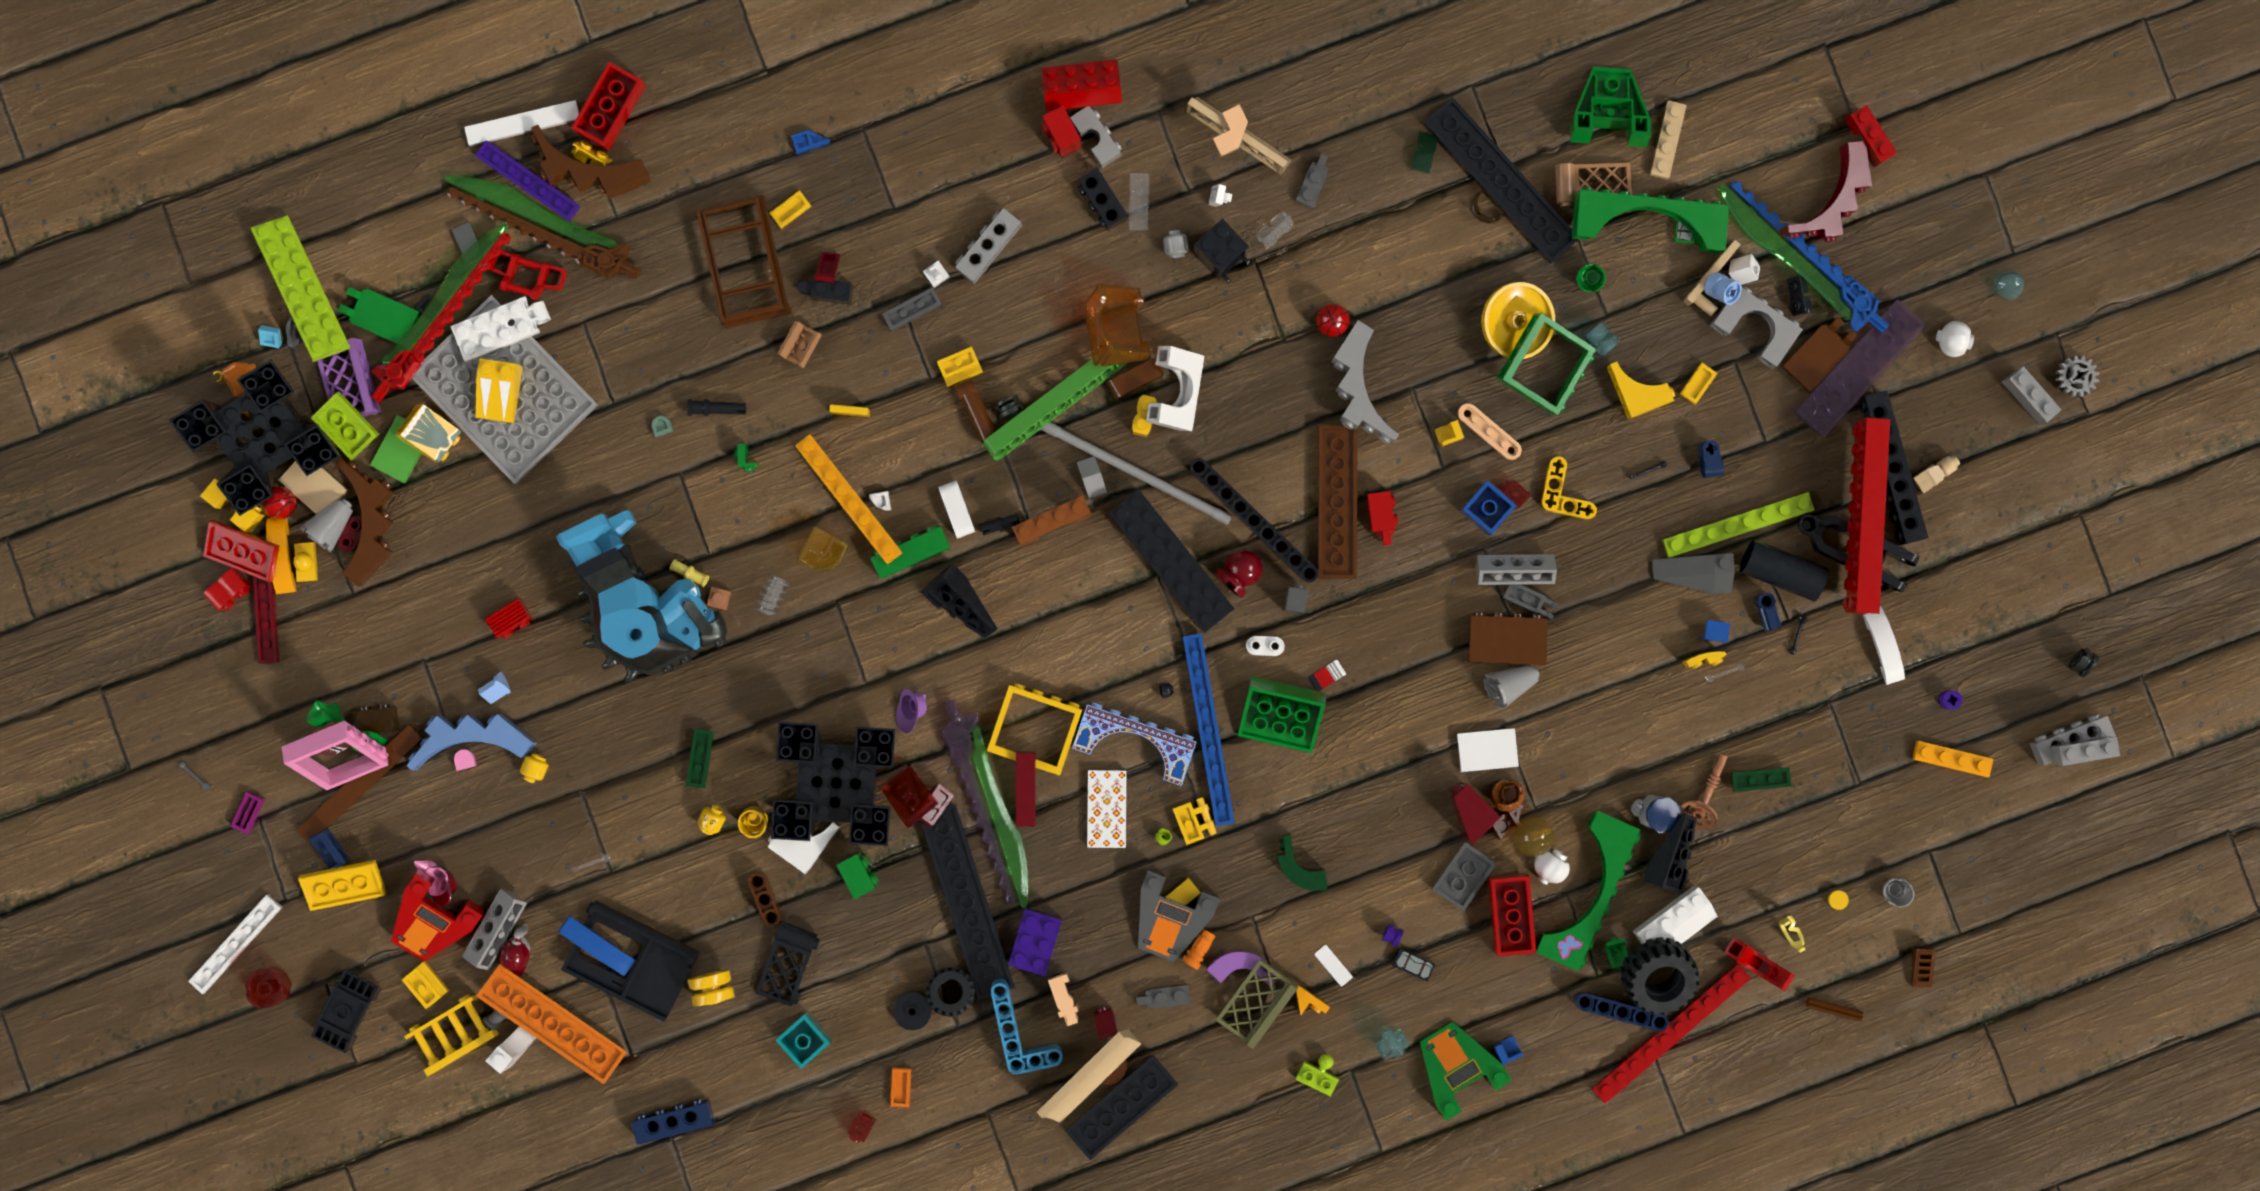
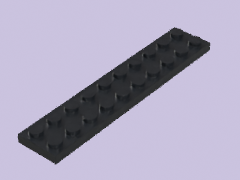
[1423,97,1579,264]
[920,804,1015,1000]

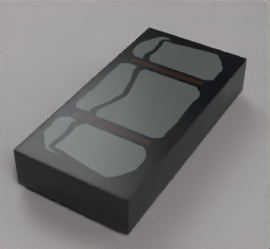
[1392,948,1435,982]

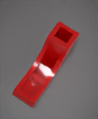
[1724,937,1795,992]

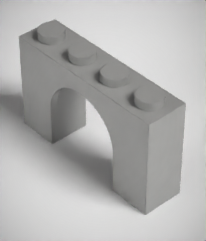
[1710,286,1803,369]

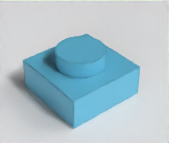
[258,325,282,348]

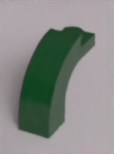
[1277,834,1328,891]

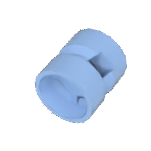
[1704,272,1742,305]

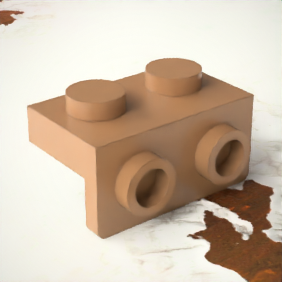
[778,321,822,368]

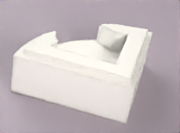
[869,491,891,511]

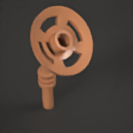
[1681,754,1728,831]

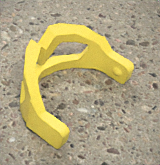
[1779,916,1805,953]

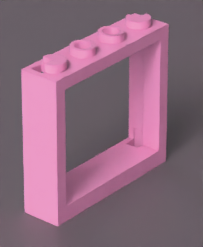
[282,721,389,790]

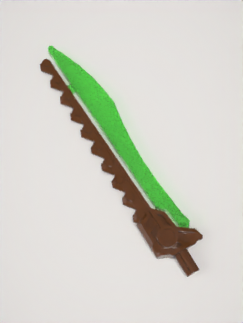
[445,176,642,279]

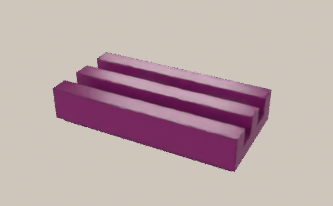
[230,791,266,834]

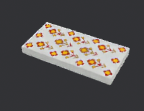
[1087,770,1126,848]

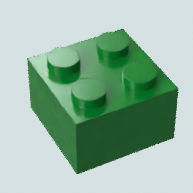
[836,852,880,900]

